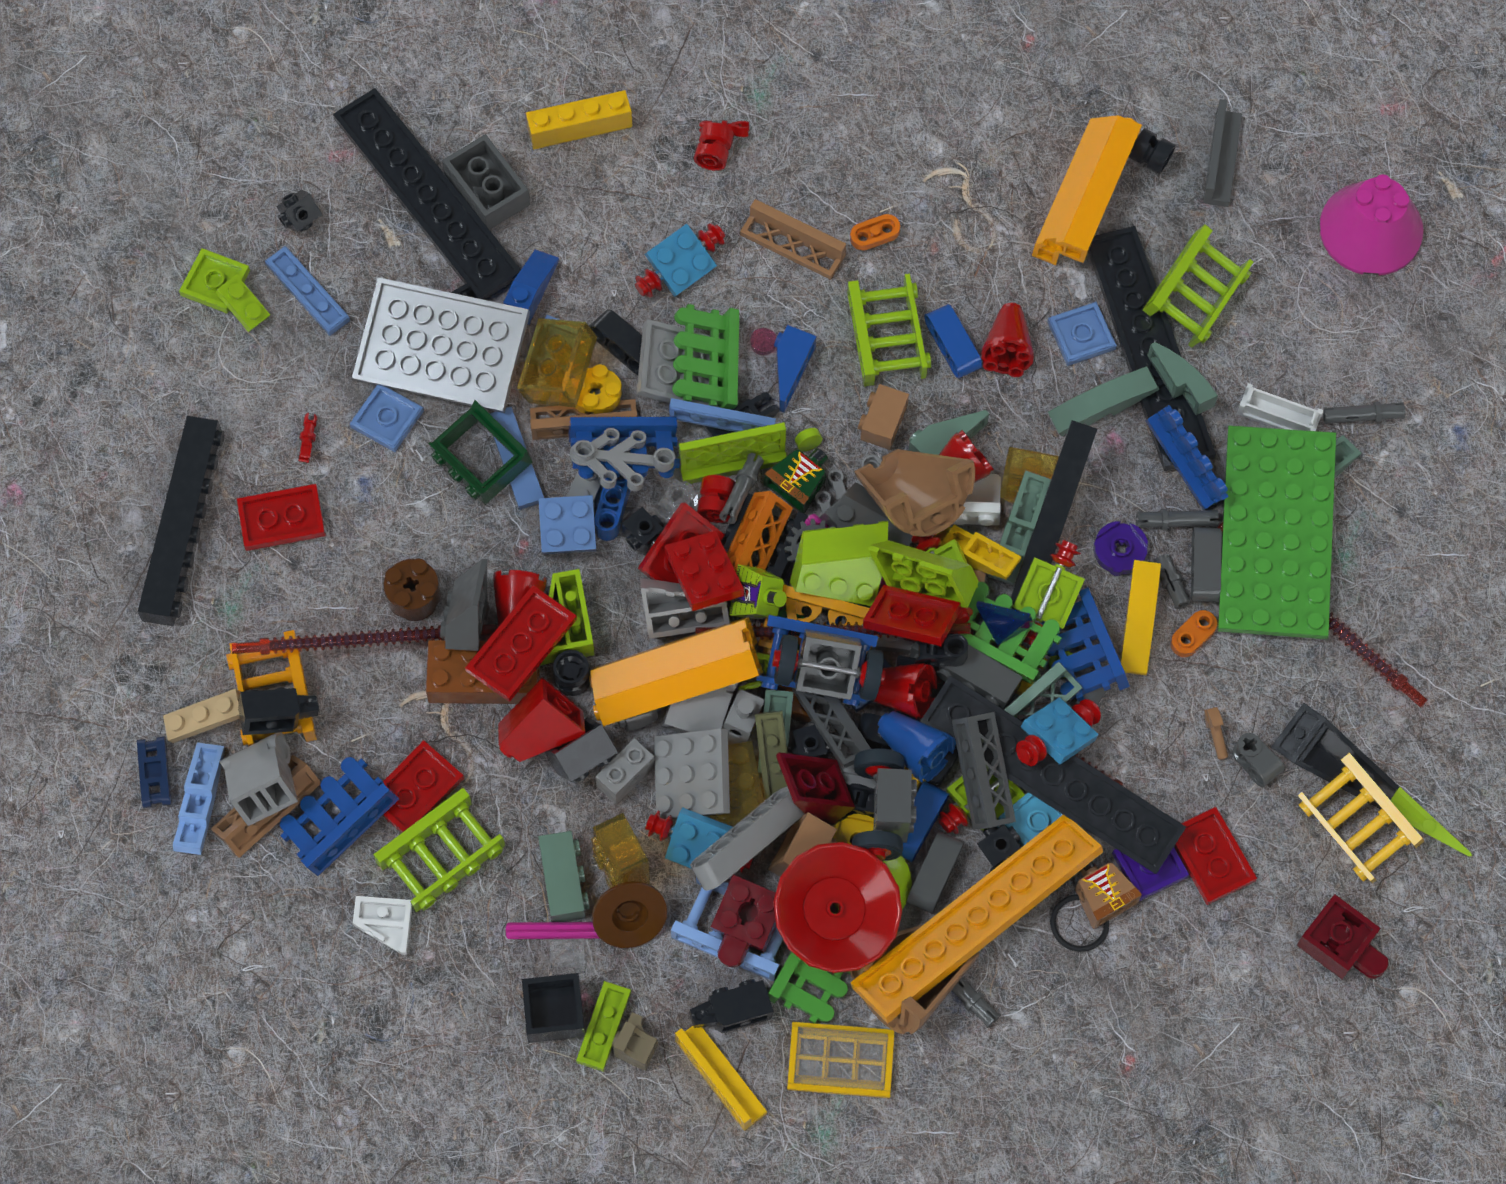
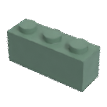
[538,831,590,922]

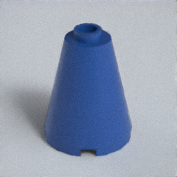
[878,711,956,783]

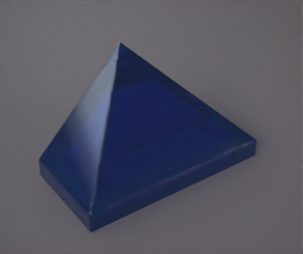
[976,601,1033,645]

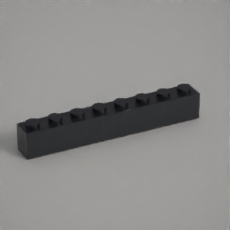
[137,416,224,626]

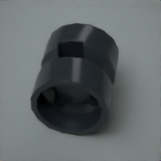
[1129,128,1176,175]
[553,650,590,696]

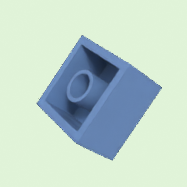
[538,495,597,554]

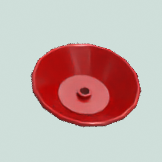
[773,842,902,973]

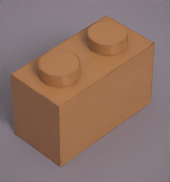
[858,384,909,450]

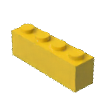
[526,90,632,150]

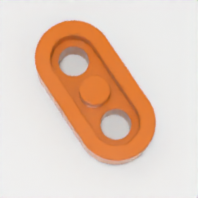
[850,214,900,250]
[1171,610,1217,657]

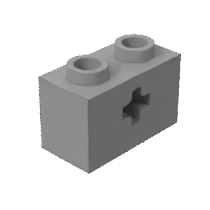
[595,738,655,805]

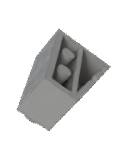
[640,578,730,639]

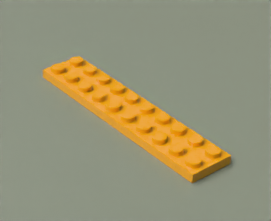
[850,815,1103,1023]

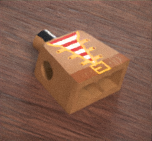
[1075,861,1142,930]

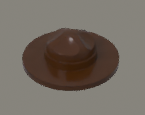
[592,881,667,948]

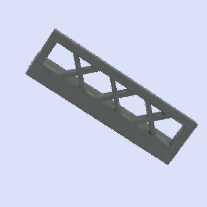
[1203,99,1242,207]
[791,679,871,769]
[952,712,1016,830]

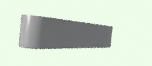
[690,787,804,891]

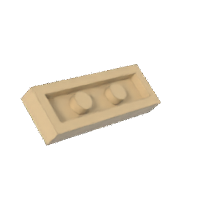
[163,689,241,743]

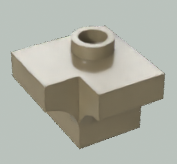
[612,1012,658,1071]

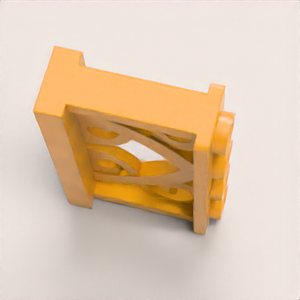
[758,585,876,655]

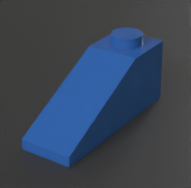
[503,249,559,325]
[774,325,816,413]

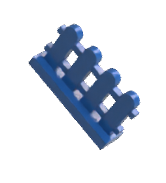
[1145,405,1229,510]
[568,417,680,479]
[1039,587,1130,702]
[280,757,399,876]

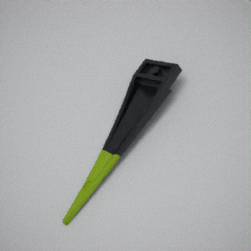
[1272,703,1472,856]

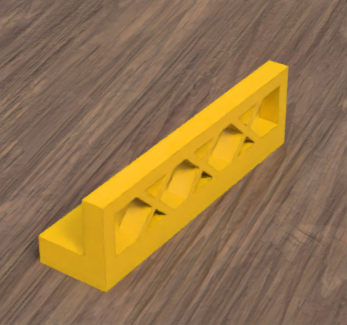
[675,1026,767,1131]

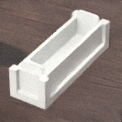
[1237,383,1323,431]

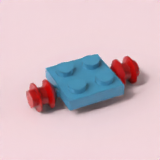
[634,223,725,298]
[1016,697,1101,766]
[645,807,755,873]

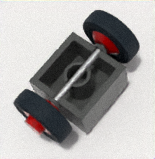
[772,629,886,701]
[852,749,917,861]

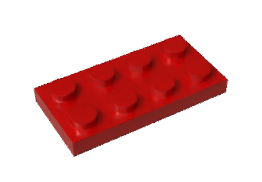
[465,585,577,702]

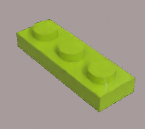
[576,981,631,1072]

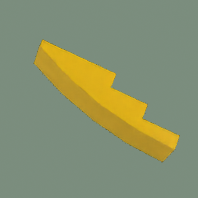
[934,524,1022,580]
[1120,560,1161,676]

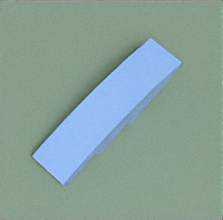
[173,742,225,855]

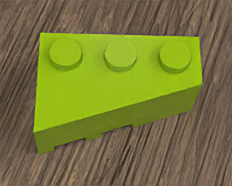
[541,569,595,665]

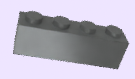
[910,633,1023,710]

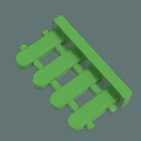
[672,304,739,410]
[949,582,1062,685]
[768,905,850,1023]

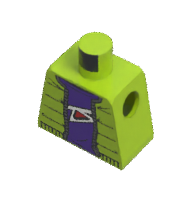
[729,564,787,619]

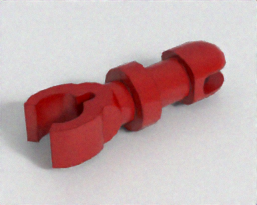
[699,120,749,137]
[298,412,317,463]

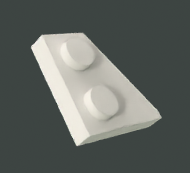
[353,896,412,955]

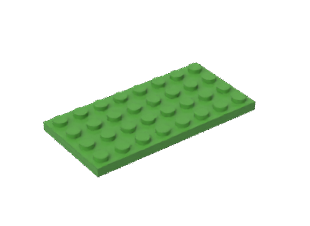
[1218,426,1336,639]

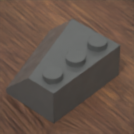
[819,482,913,546]

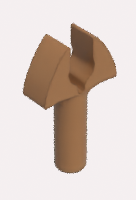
[1204,707,1228,760]

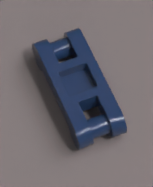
[137,736,172,808]

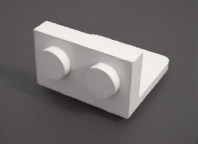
[953,474,1001,526]

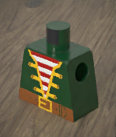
[764,448,828,514]

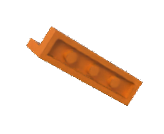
[727,491,793,572]

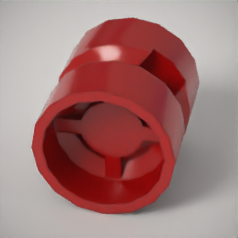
[694,122,734,171]
[697,475,736,523]

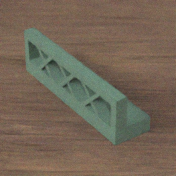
[1005,662,1083,717]

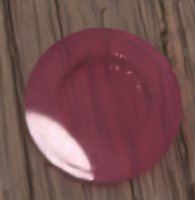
[750,328,776,356]

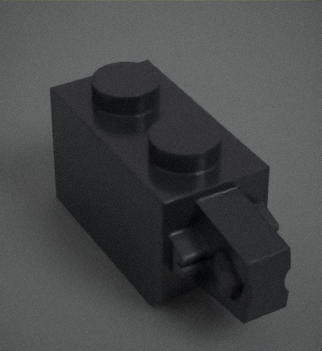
[238,688,319,735]
[689,979,774,1034]

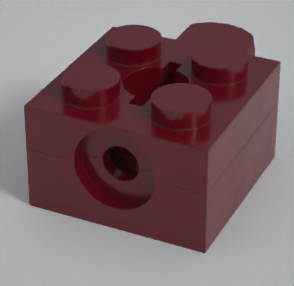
[711,875,776,968]
[1296,894,1388,980]

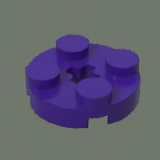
[1093,521,1148,576]

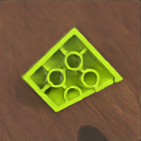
[790,521,888,606]
[868,540,979,608]

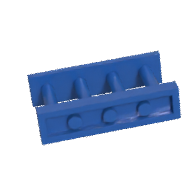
[756,615,878,706]

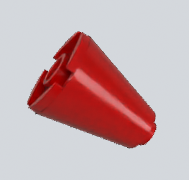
[493,570,547,627]
[874,663,937,718]

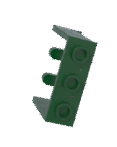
[428,400,533,505]

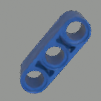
[924,304,983,379]
[595,478,630,541]
[901,781,950,862]

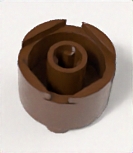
[384,558,441,621]

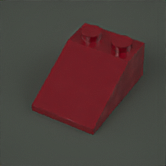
[776,752,855,824]

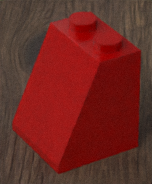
[498,678,585,762]

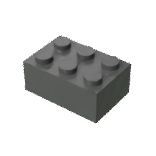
[442,134,530,230]

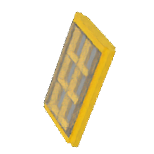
[787,1022,894,1098]

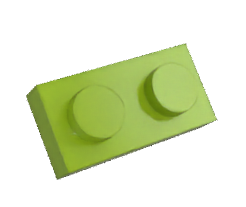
[215,274,270,333]

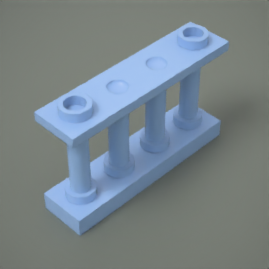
[671,877,783,981]

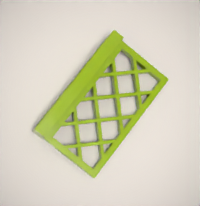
[678,422,787,485]

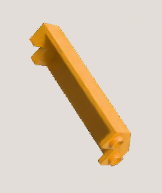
[1032,115,1142,265]
[589,617,763,726]

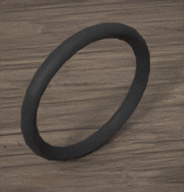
[1050,894,1110,952]

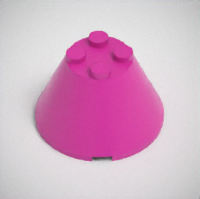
[1320,174,1423,276]

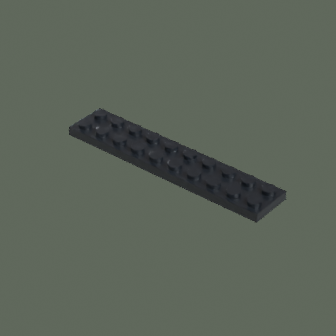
[333,88,521,300]
[1088,226,1216,471]
[920,676,1186,874]

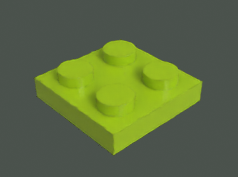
[179,248,250,314]

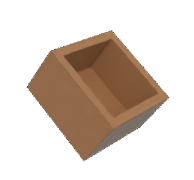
[768,813,837,876]

